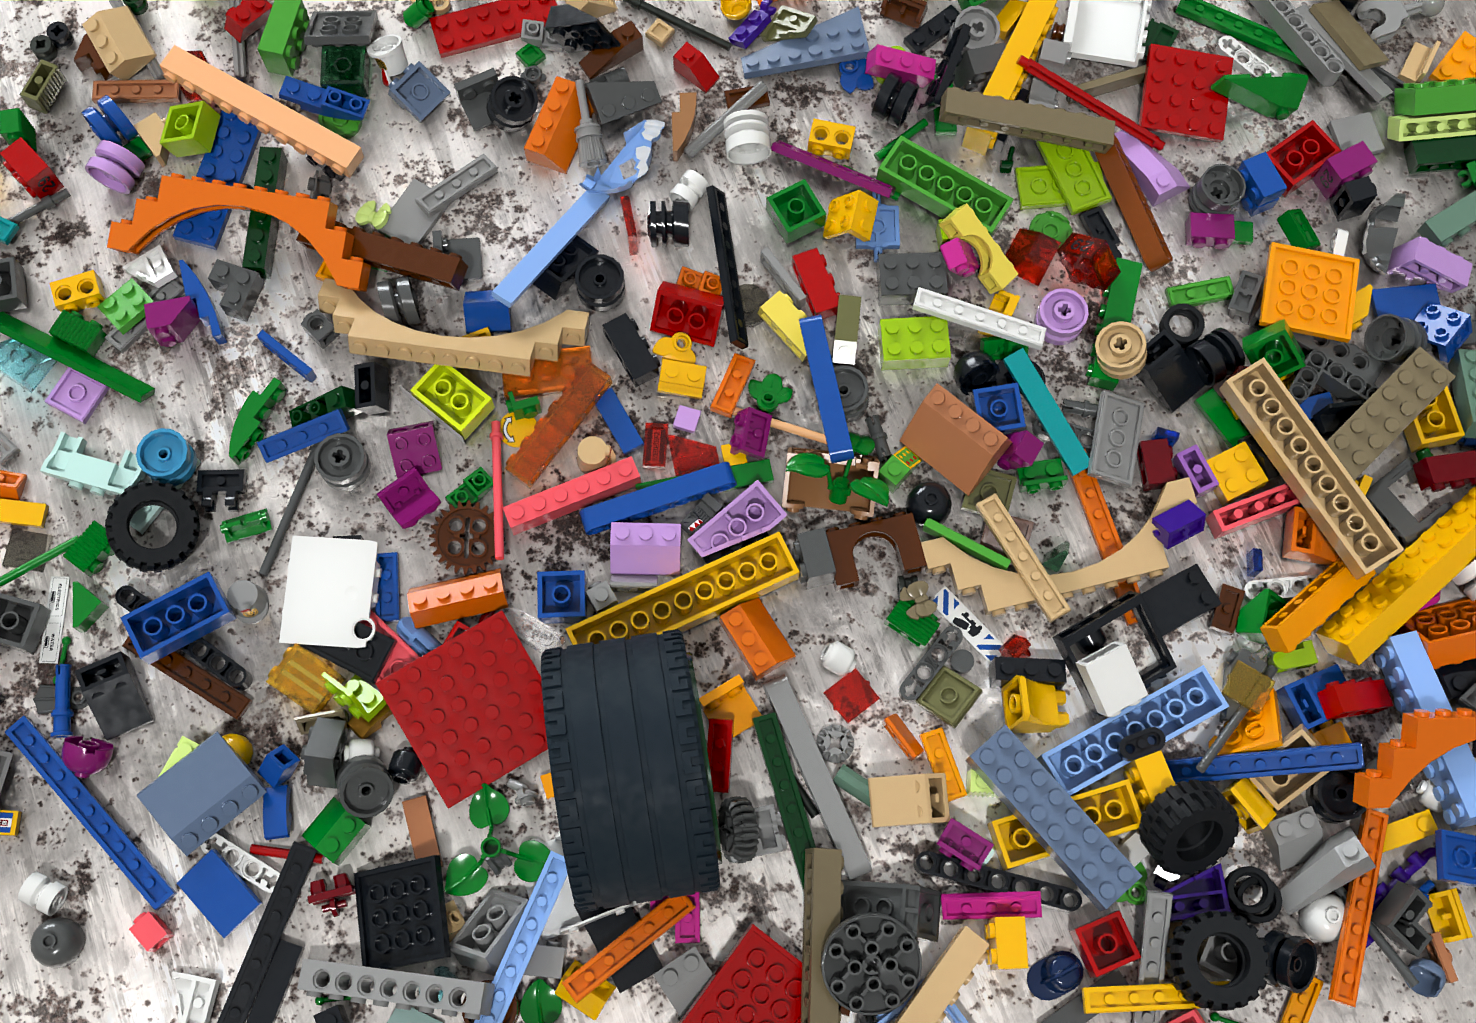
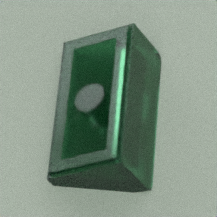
[1042,541,1070,572]

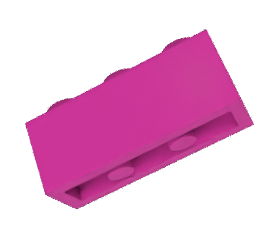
[865,44,936,88]

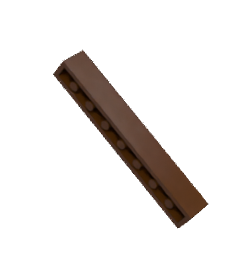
[296,221,469,291]

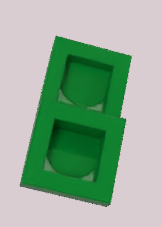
[980,336,1029,360]

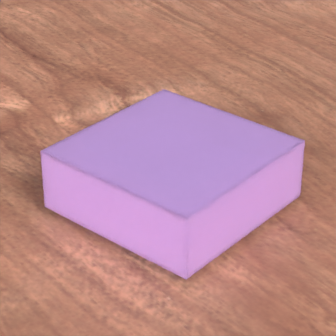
[673,405,701,434]

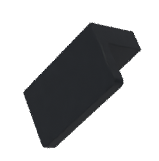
[1313,400,1364,436]

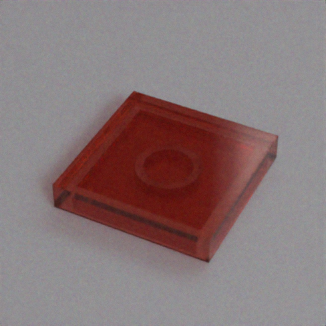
[620,195,638,256]

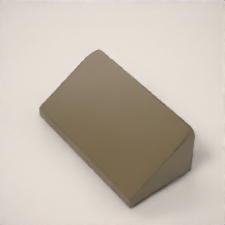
[295,708,349,735]

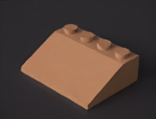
[899,383,1013,496]

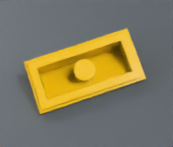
[996,0,1028,40]

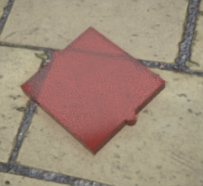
[823,668,880,724]

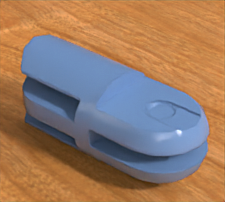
[396,617,442,657]

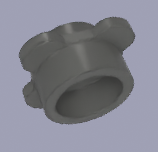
[520,65,546,89]

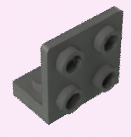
[454,68,498,131]
[432,230,482,281]

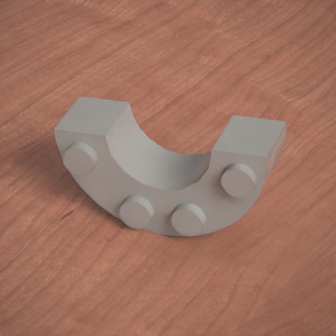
[1026,38,1072,109]

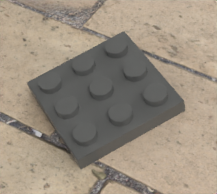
[304,10,378,47]

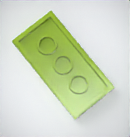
[1036,141,1112,216]
[1014,161,1103,210]

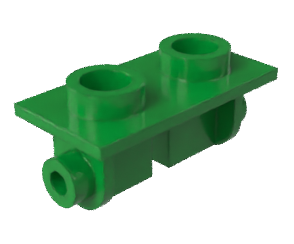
[220,508,272,543]

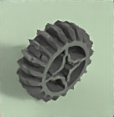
[718,796,759,864]

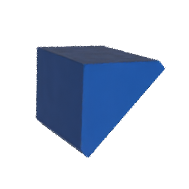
[463,290,512,334]

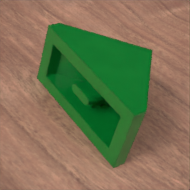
[73,581,109,633]

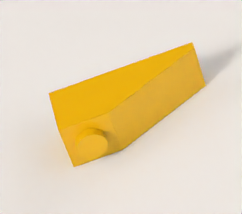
[1356,809,1438,853]

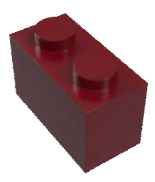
[1137,438,1177,491]

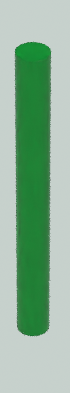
[0,535,79,587]

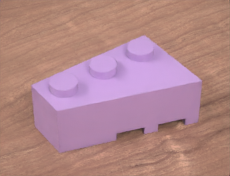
[1387,236,1473,293]

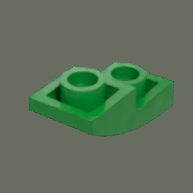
[445,467,493,508]

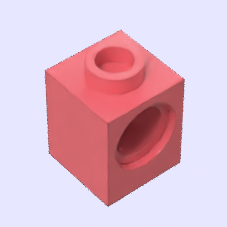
[129,912,174,952]

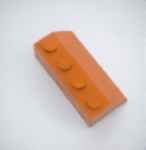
[524,76,594,174]
[407,568,508,629]

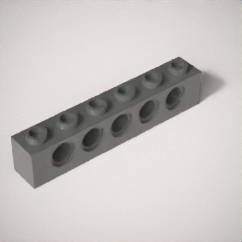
[1248,303,1386,384]

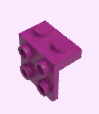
[377,467,441,529]

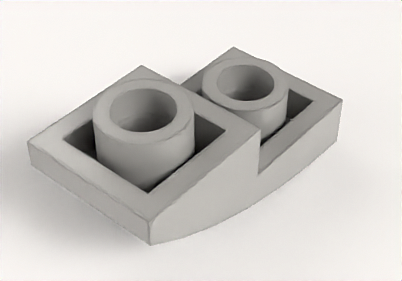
[521,19,563,52]

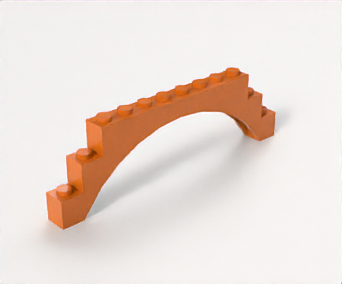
[107,173,371,292]
[1353,708,1476,809]

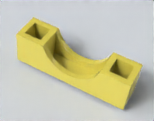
[939,203,1018,294]

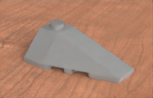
[1280,826,1376,915]

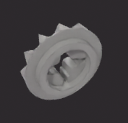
[816,724,854,763]

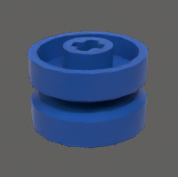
[81,95,138,146]

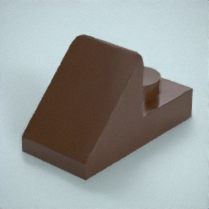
[74,34,113,80]

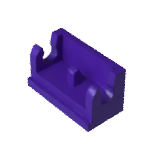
[1152,500,1206,550]

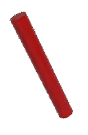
[250,844,325,864]

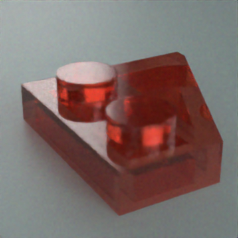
[668,435,719,476]

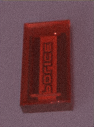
[642,423,668,469]

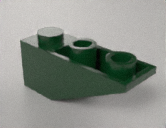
[289,385,362,427]

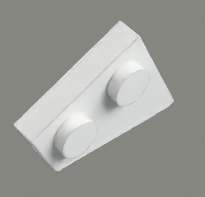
[123,245,178,288]
[172,971,220,1023]

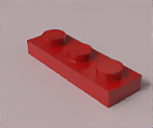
[707,718,734,793]

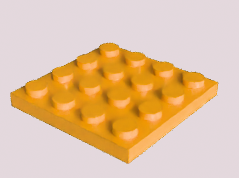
[1259,242,1360,343]

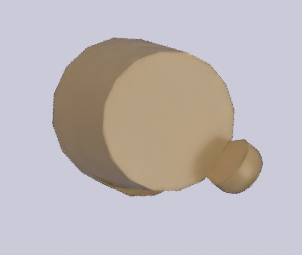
[577,436,616,474]

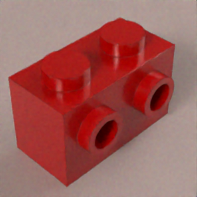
[224,0,272,43]

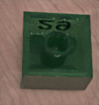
[320,46,370,97]

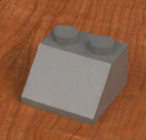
[1261,806,1323,871]

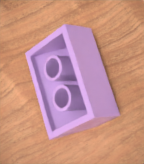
[610,522,681,576]

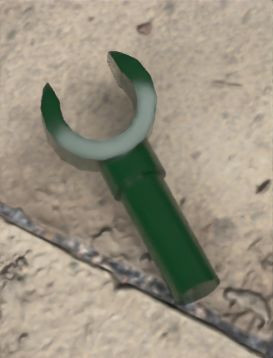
[1000,146,1015,173]

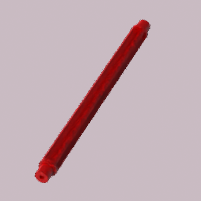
[1016,55,1165,151]

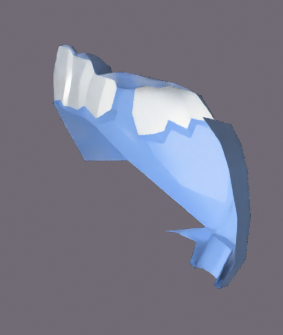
[579,120,665,194]

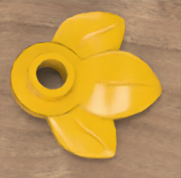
[652,332,696,364]

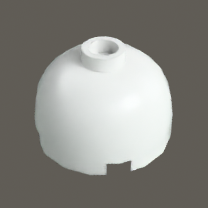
[1298,893,1345,943]

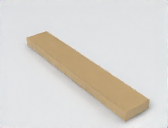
[975,493,1071,623]

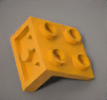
[699,674,762,738]

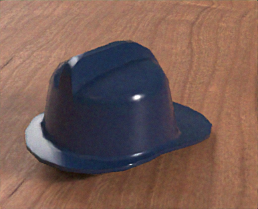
[1027,951,1084,1001]

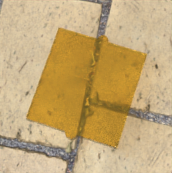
[1221,660,1276,715]

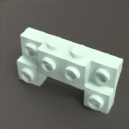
[40,432,146,497]

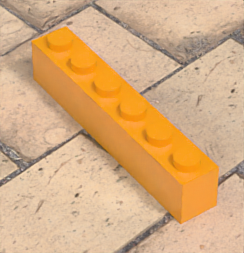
[1260,557,1376,653]

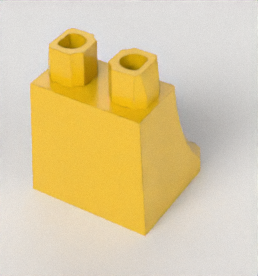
[1001,675,1070,734]

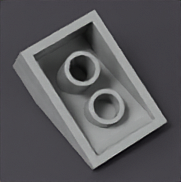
[450,888,529,976]
[653,946,713,1019]

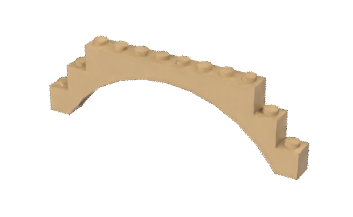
[318,278,589,377]
[921,477,1197,617]

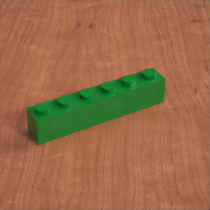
[1085,257,1143,391]

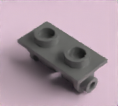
[307,170,331,199]

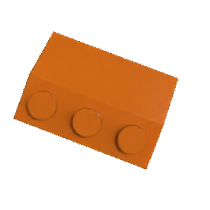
[719,598,796,681]

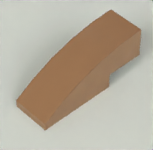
[672,92,697,161]

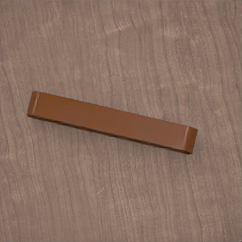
[1095,135,1173,272]

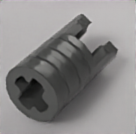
[589,66,630,83]

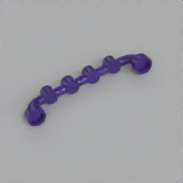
[1366,847,1436,948]

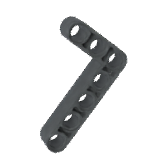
[1286,350,1378,405]

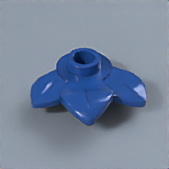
[839,58,874,94]

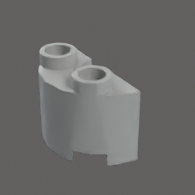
[754,804,787,857]

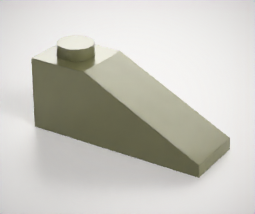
[832,294,861,365]

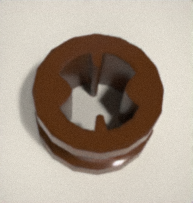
[1051,22,1065,42]

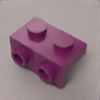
[936,817,994,872]

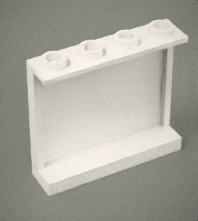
[1063,0,1152,68]

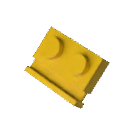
[657,359,707,400]

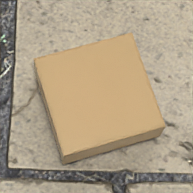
[645,18,675,47]

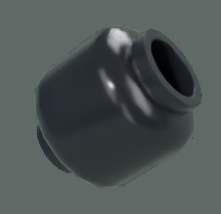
[1075,628,1107,655]
[388,747,422,785]

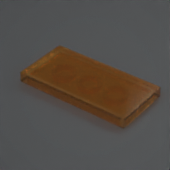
[502,346,594,400]

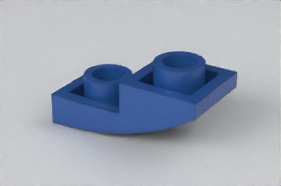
[263,785,292,840]

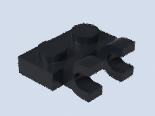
[196,469,247,512]

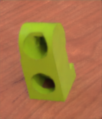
[1267,640,1318,673]

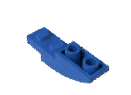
[279,76,370,120]

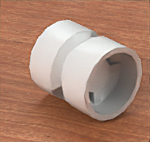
[669,170,709,212]
[18,871,69,916]

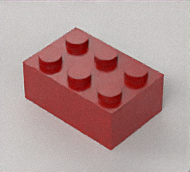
[1266,120,1341,197]

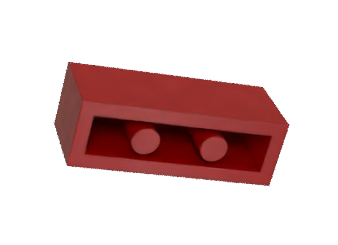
[791,248,840,320]
[1317,677,1394,720]

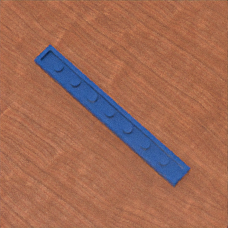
[1165,742,1365,784]

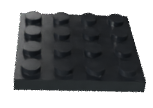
[354,855,451,970]

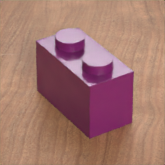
[1185,212,1235,249]
[997,430,1044,470]

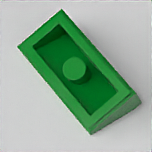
[1277,209,1321,250]

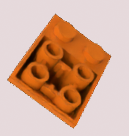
[1282,506,1339,566]

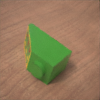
[878,446,922,493]

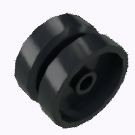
[871,72,919,129]
[486,76,538,132]
[575,254,625,311]
[1306,769,1367,824]
[1263,930,1317,993]

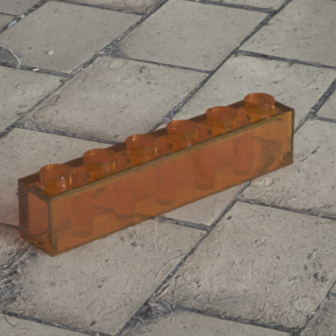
[505,361,613,489]

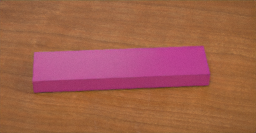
[941,891,1042,920]

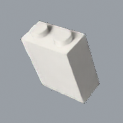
[1075,641,1148,717]

